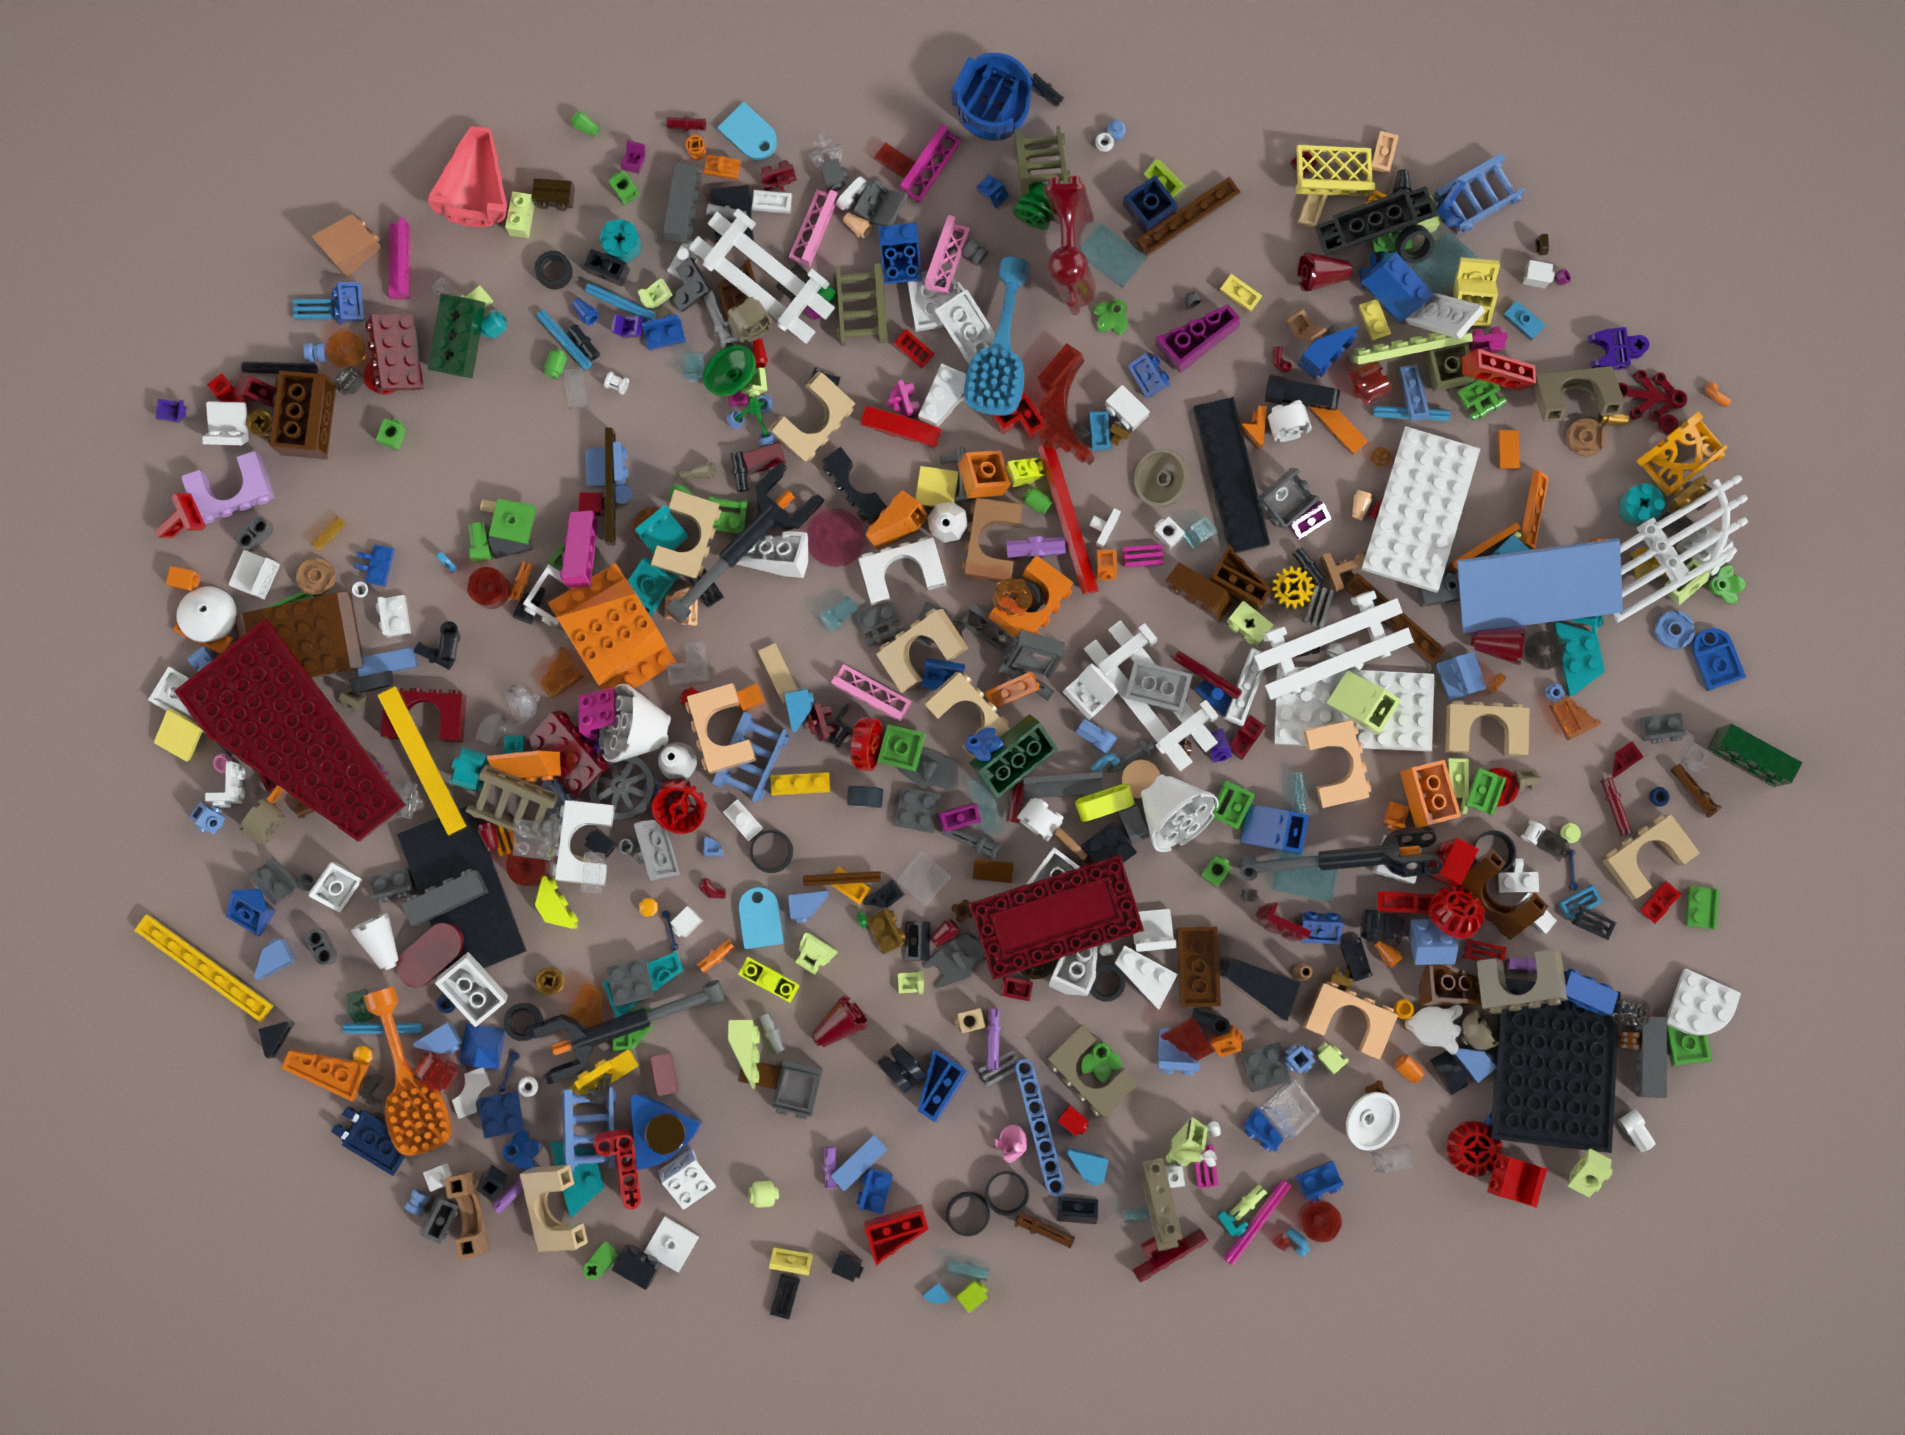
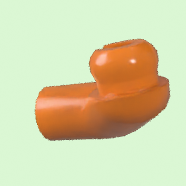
[1705,382,1731,407]

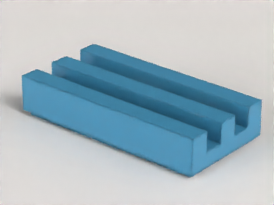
[293,299,333,320]
[1557,885,1603,921]

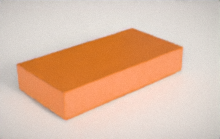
[1498,430,1520,469]

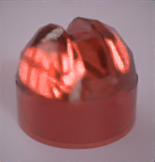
[1272,1233,1290,1251]

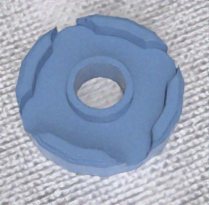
[1654,611,1695,650]

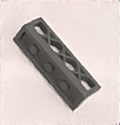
[960,602,1034,656]
[1023,772,1103,799]

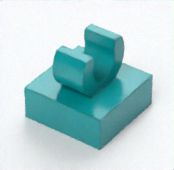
[503,735,525,754]

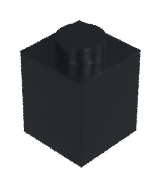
[584,829,618,861]
[476,1164,508,1201]
[831,1251,864,1282]

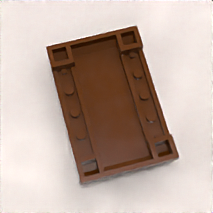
[235,592,364,678]

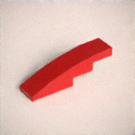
[859,406,942,448]
[1377,891,1455,914]

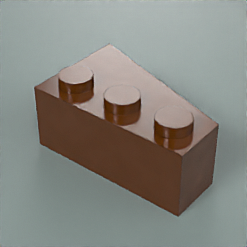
[1165,562,1232,622]

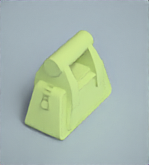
[795,932,838,975]

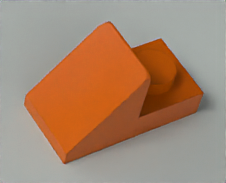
[1241,406,1266,449]

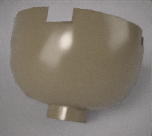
[1460,1009,1498,1050]

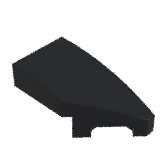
[513,587,545,625]
[862,879,905,908]

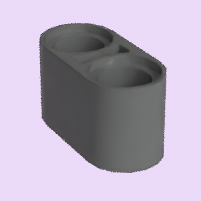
[235,517,273,551]
[1117,804,1150,845]
[305,929,337,965]

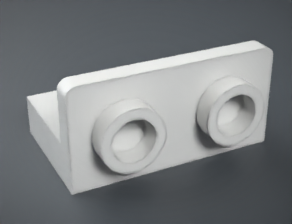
[376,595,411,638]

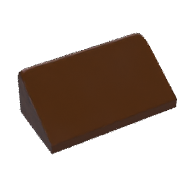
[972,859,1014,883]
[738,1062,782,1089]

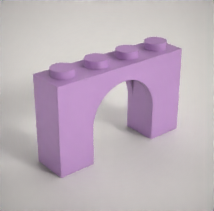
[181,451,275,524]

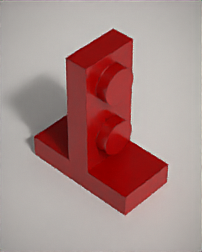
[155,493,206,538]

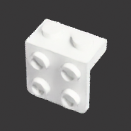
[1676,525,1734,578]
[1063,664,1118,720]
[205,761,245,808]

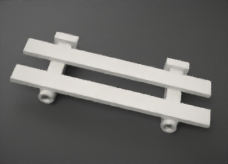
[689,209,835,344]
[1253,591,1414,700]
[1084,620,1218,772]

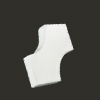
[452,1068,491,1119]

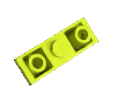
[1006,457,1046,487]
[535,876,579,929]
[738,957,800,1003]

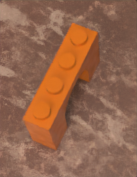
[989,555,1074,637]

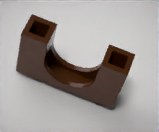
[1457,849,1549,940]

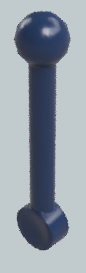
[1567,849,1578,890]
[662,911,678,951]
[498,1052,520,1092]

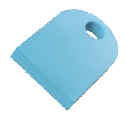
[717,101,777,161]
[739,887,784,949]

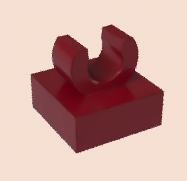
[1290,151,1318,177]

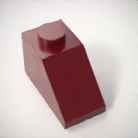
[233,375,277,408]

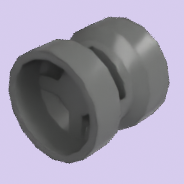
[962,239,989,266]

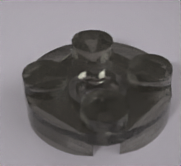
[1525,631,1565,670]

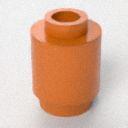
[1394,1054,1425,1084]

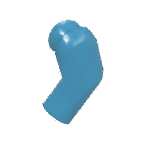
[1091,753,1120,772]
[1286,1227,1310,1257]

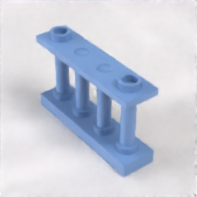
[1433,153,1526,234]
[712,712,790,804]
[562,1086,616,1172]

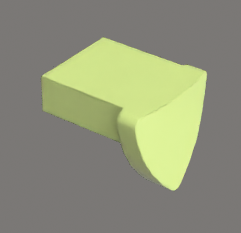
[898,970,924,994]

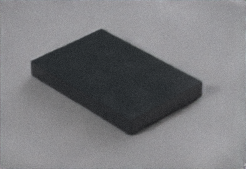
[711,185,754,244]

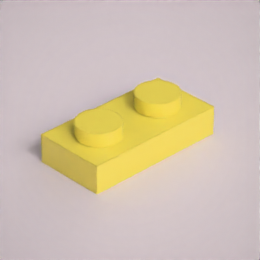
[1219,274,1262,313]
[1358,299,1391,342]
[769,1247,813,1275]

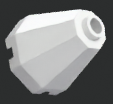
[927,501,968,543]

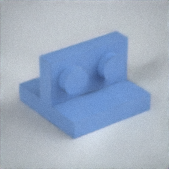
[1435,651,1487,701]

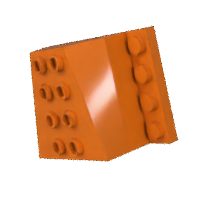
[548,563,677,690]

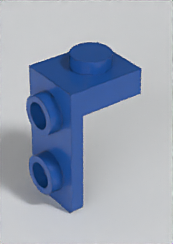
[1437,180,1466,227]

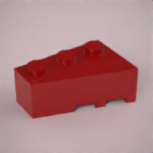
[864,1204,929,1266]

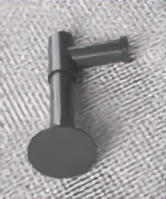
[940,447,974,502]

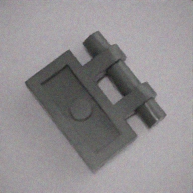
[856,601,905,647]

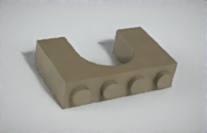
[1532,366,1624,422]
[1477,949,1567,1014]
[1048,1025,1138,1117]

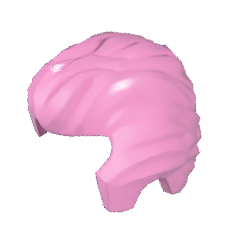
[994,1125,1027,1163]

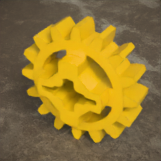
[1271,566,1314,609]

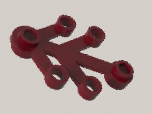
[1618,370,1687,422]

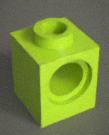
[956,1279,989,1313]

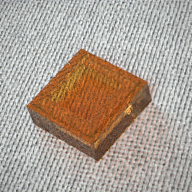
[1485,673,1506,694]

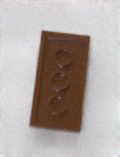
[1177,926,1221,1008]

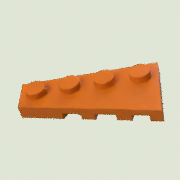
[281,1049,370,1102]

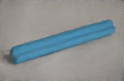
[585,282,656,320]
[536,310,592,370]
[1373,406,1450,421]
[343,1023,423,1034]

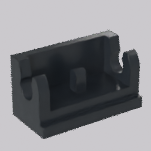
[1340,937,1373,982]

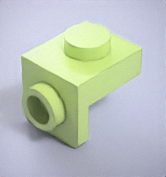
[638,279,672,308]
[741,368,767,398]

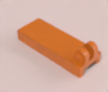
[985,672,1040,708]

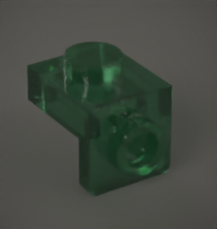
[347,989,374,1023]

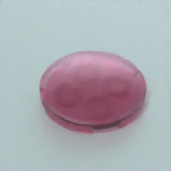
[807,509,865,567]

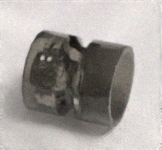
[1612,999,1651,1026]

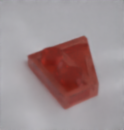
[1160,1016,1215,1061]

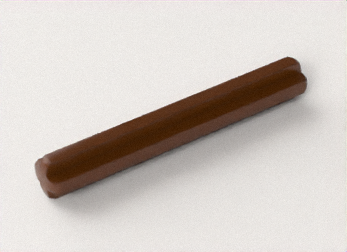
[803,871,881,886]

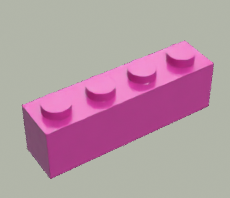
[560,511,598,588]

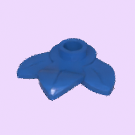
[964,728,1004,761]
[502,1130,542,1169]

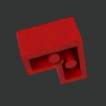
[992,393,1046,440]

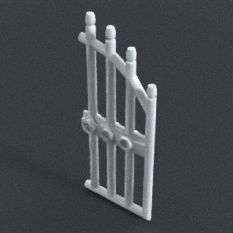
[1612,475,1748,623]

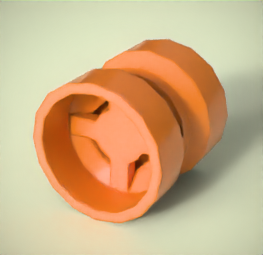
[686,135,707,160]

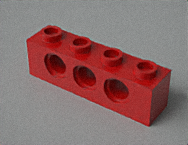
[1461,349,1536,391]

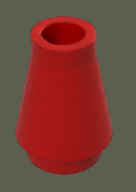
[751,338,768,369]

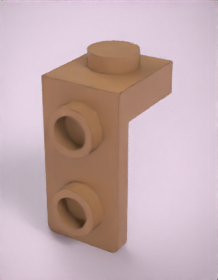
[1285,308,1327,342]

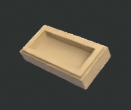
[1297,194,1328,230]

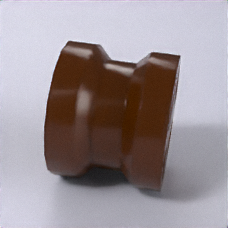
[1618,1031,1640,1049]

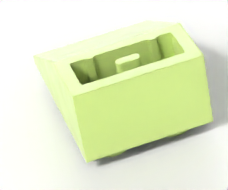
[1326,670,1401,735]
[728,1020,760,1089]

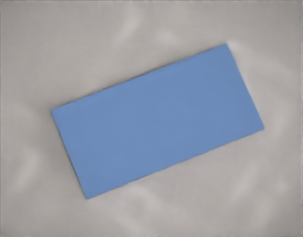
[1457,538,1623,634]

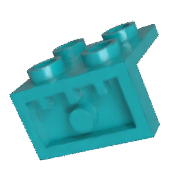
[634,504,689,554]

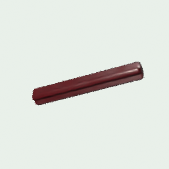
[1174,651,1242,700]

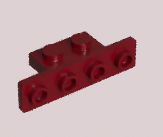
[1133,1229,1209,1282]

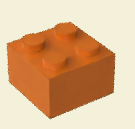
[958,450,1011,498]

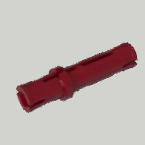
[1600,777,1633,837]

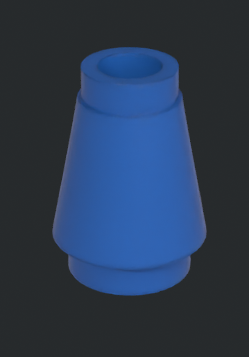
[572,298,599,326]

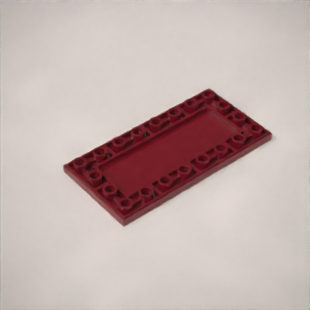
[968,854,1144,980]

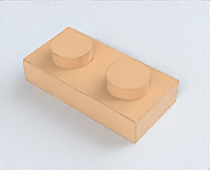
[1372,131,1399,174]

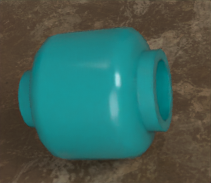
[481,310,508,339]

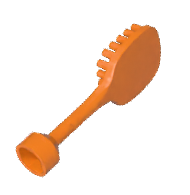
[363,986,451,1156]

